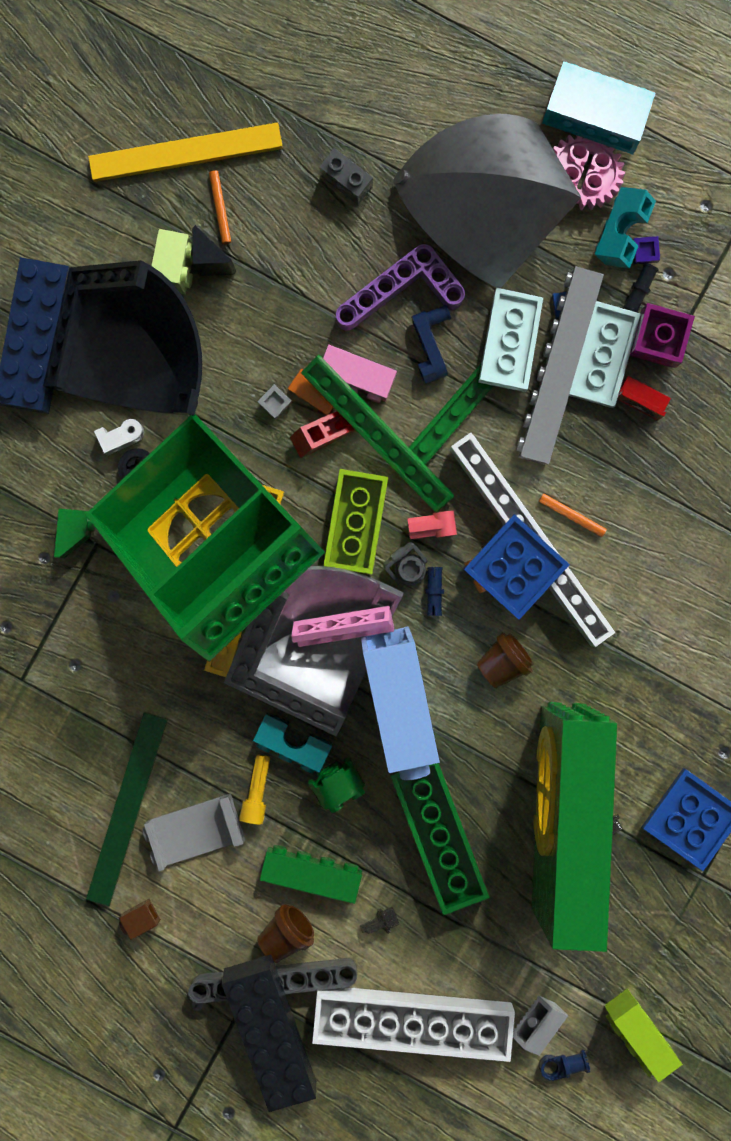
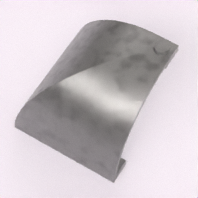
[393,114,581,288]
[224,566,404,736]

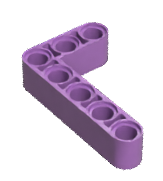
[336,244,465,330]

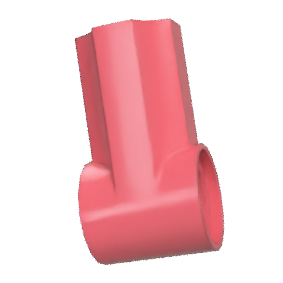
[407,511,457,539]

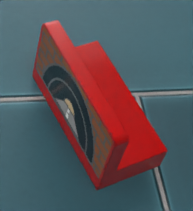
[617,376,671,421]

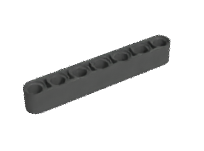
[188,958,357,1004]

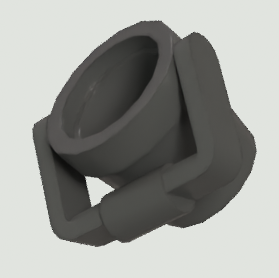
[383,542,428,586]

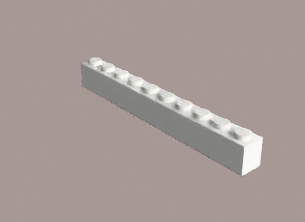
[449,433,615,647]

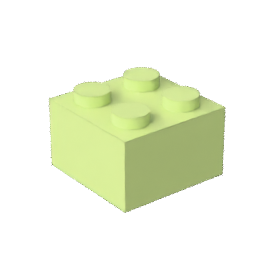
[152,229,193,295]

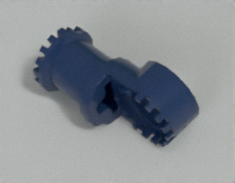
[539,1050,590,1081]

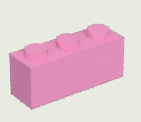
[323,345,397,403]

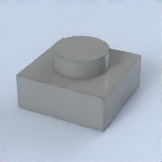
[257,384,292,420]

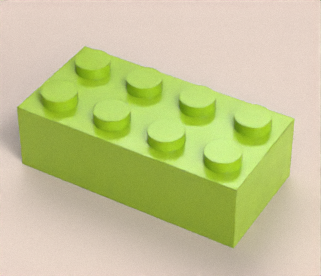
[324,469,388,575]

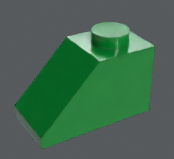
[54,508,95,558]

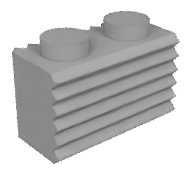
[513,996,568,1056]

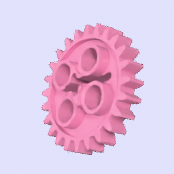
[553,135,625,210]

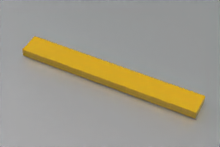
[88,122,283,182]

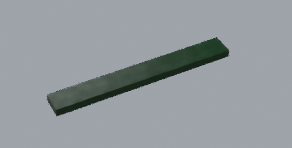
[86,712,168,906]

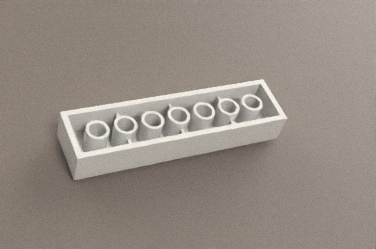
[312,987,515,1062]

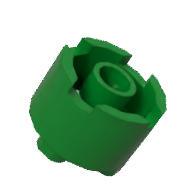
[308,758,365,813]

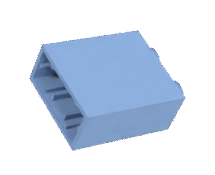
[361,627,440,780]

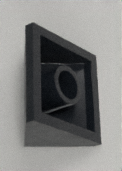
[192,225,236,276]

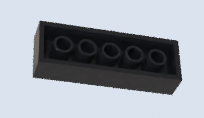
[222,955,317,1112]

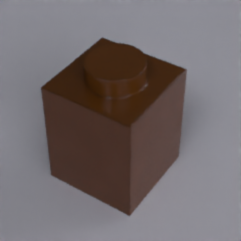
[119,899,161,940]

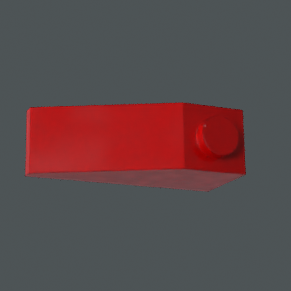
[289,411,356,458]

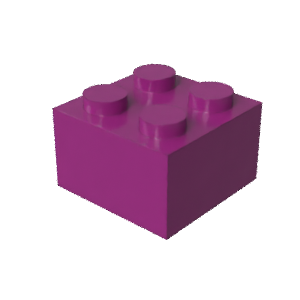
[629,303,695,368]

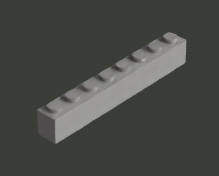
[516,266,604,465]

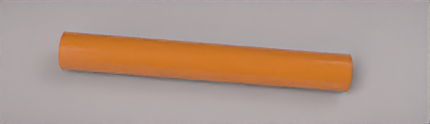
[209,171,231,244]
[539,493,607,537]

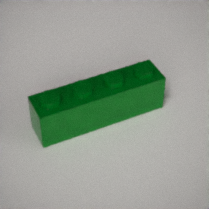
[260,845,362,904]

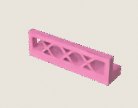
[291,606,394,647]

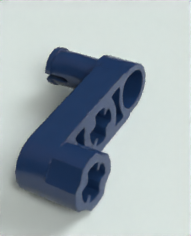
[411,305,451,385]

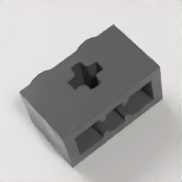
[319,148,373,205]

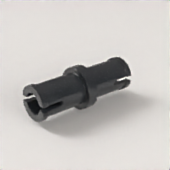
[623,263,659,313]

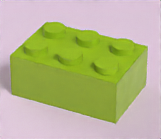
[604,988,683,1083]

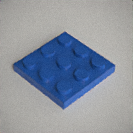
[464,514,570,619]
[642,768,731,871]

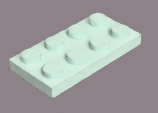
[478,288,543,392]
[569,301,641,408]

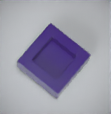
[633,236,660,265]

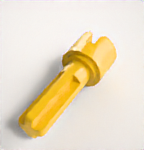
[239,754,270,825]

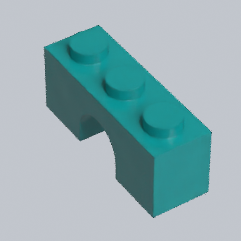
[595,187,656,268]
[253,712,333,774]

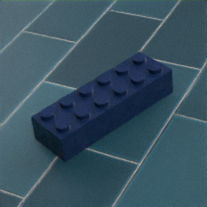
[0,257,70,414]

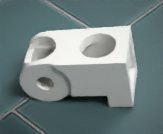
[94,419,144,456]

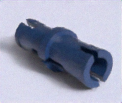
[425,567,444,616]

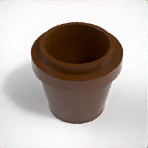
[476,632,534,689]
[257,904,314,963]

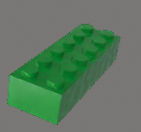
[390,763,490,915]

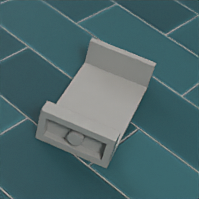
[143,793,245,871]

